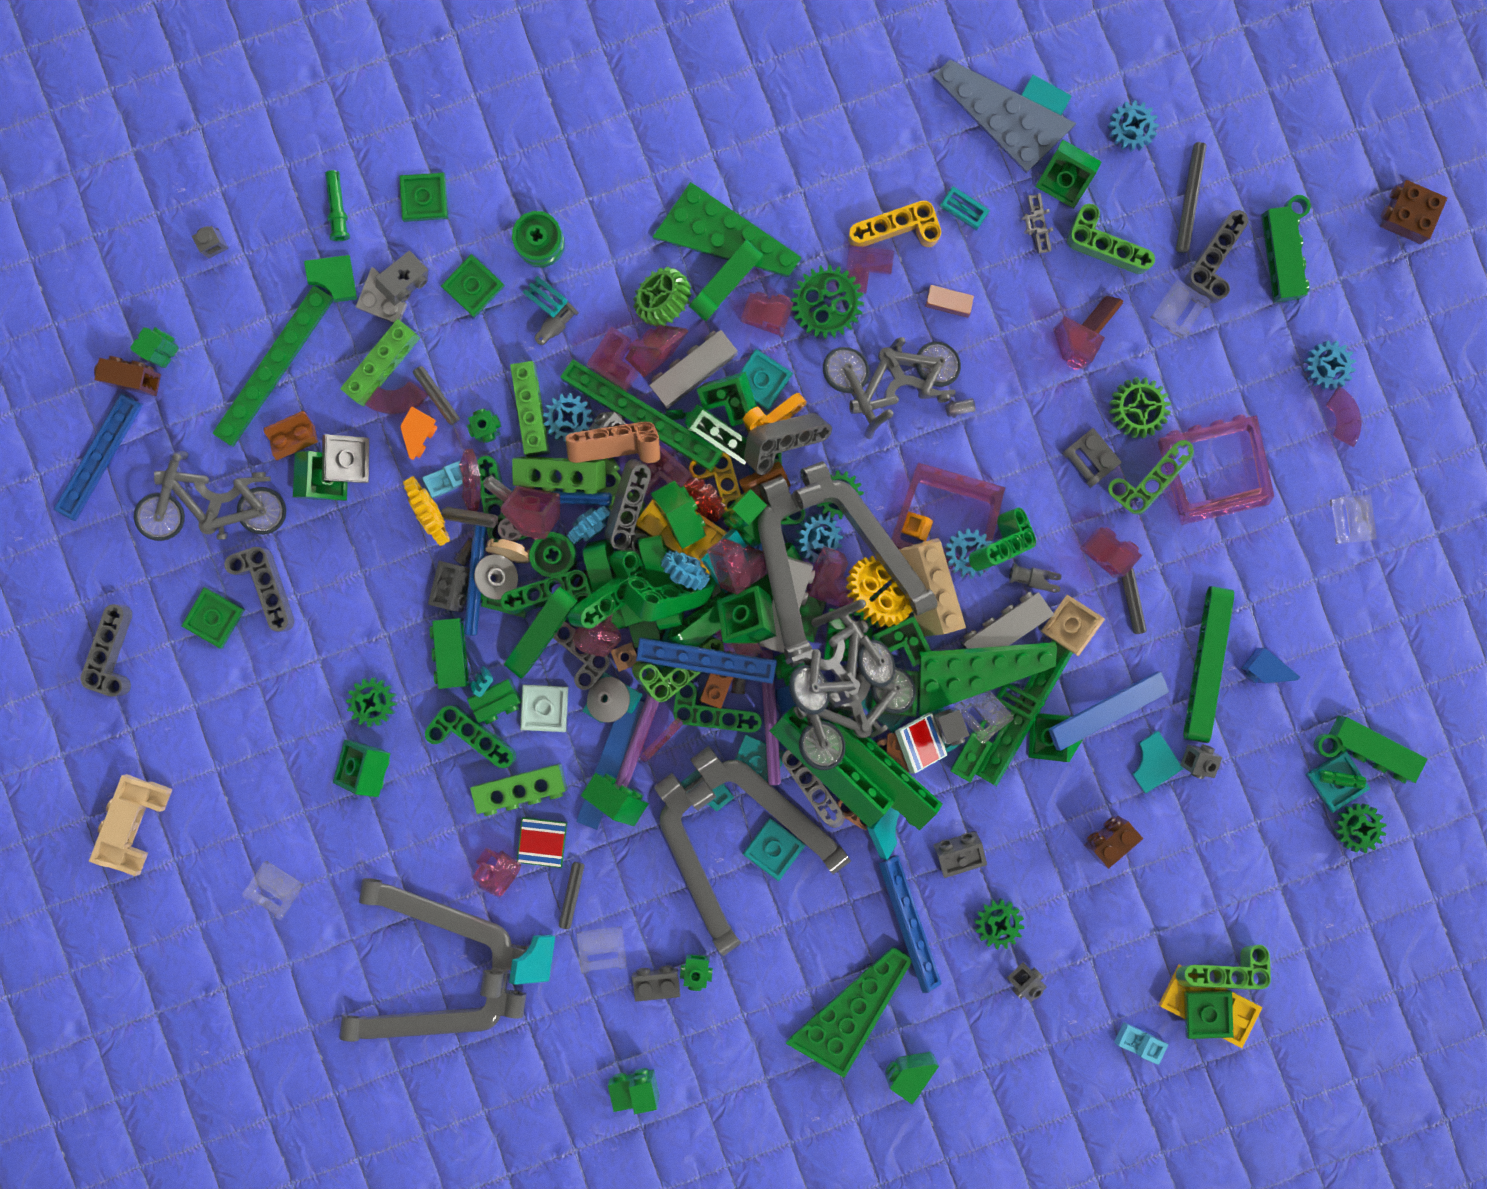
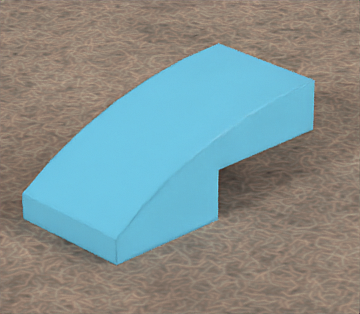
[421,459,474,499]
[1114,1022,1169,1065]

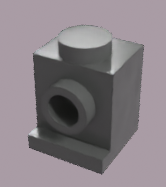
[191,226,229,259]

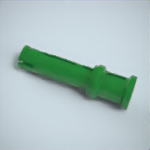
[325,170,350,241]

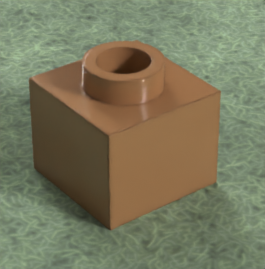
[611,642,637,672]

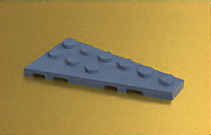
[933,60,1076,173]

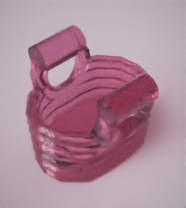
[573,614,621,657]
[472,848,521,898]

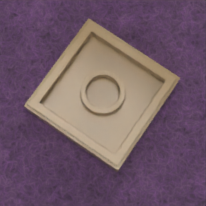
[1041,595,1105,657]

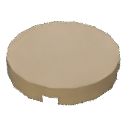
[485,539,530,563]

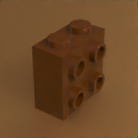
[1380,180,1448,244]
[94,356,161,396]
[1084,816,1144,869]

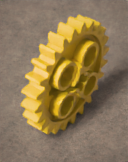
[403,476,450,546]
[845,556,913,627]

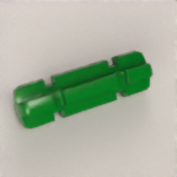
[1319,770,1366,789]

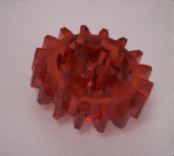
[684,477,726,522]

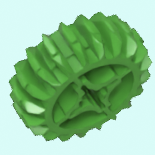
[633,267,692,327]
[1109,377,1171,438]

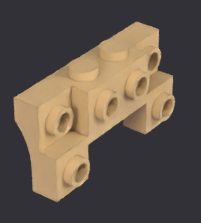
[89,774,172,876]

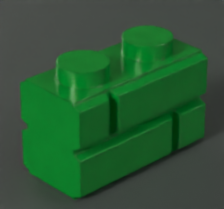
[130,327,179,368]
[467,678,522,725]

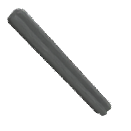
[1176,142,1207,253]

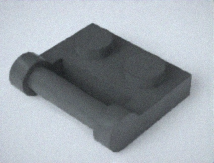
[1062,428,1122,488]

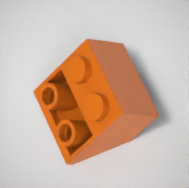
[400,406,437,460]

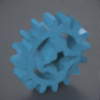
[1108,100,1159,152]
[1304,341,1356,390]
[543,393,593,443]
[567,506,611,544]
[795,514,843,564]
[945,529,992,579]
[661,551,710,590]

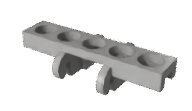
[1021,193,1053,254]

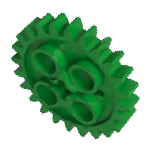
[791,265,864,339]

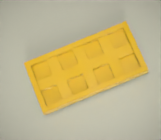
[635,499,727,575]
[1158,964,1262,1048]

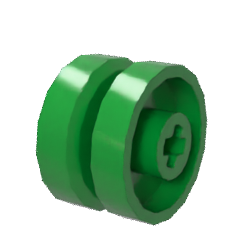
[512,211,565,268]

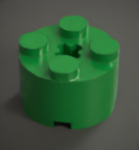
[529,532,578,578]

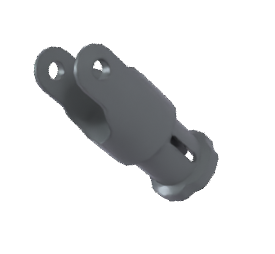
[535,302,579,345]
[1009,563,1062,593]

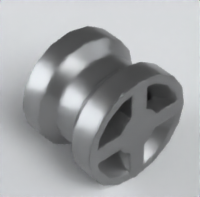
[498,518,523,541]

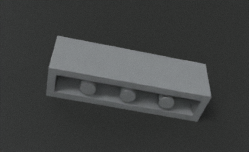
[650,330,738,409]
[759,556,815,653]
[961,591,1054,649]

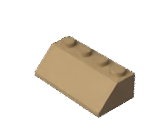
[899,538,966,636]

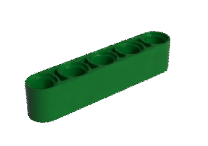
[504,587,578,679]

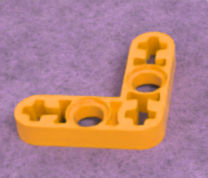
[743,393,807,433]

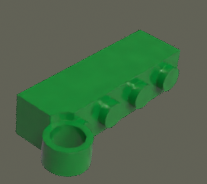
[1261,195,1311,303]
[1314,716,1428,784]

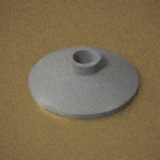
[474,554,518,600]
[587,677,630,723]

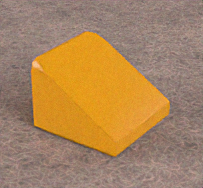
[901,511,933,541]

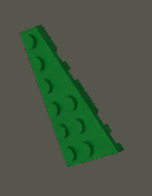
[653,182,802,278]
[918,642,1057,715]
[785,946,912,1078]

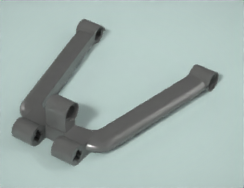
[758,461,937,668]
[654,745,851,956]
[339,878,529,1042]

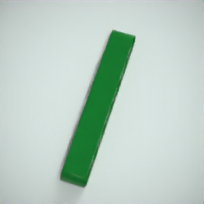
[668,542,803,647]
[1183,586,1234,743]

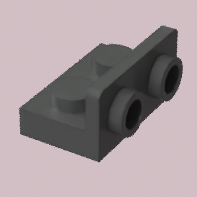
[428,561,470,612]
[933,831,987,878]
[632,965,681,1002]

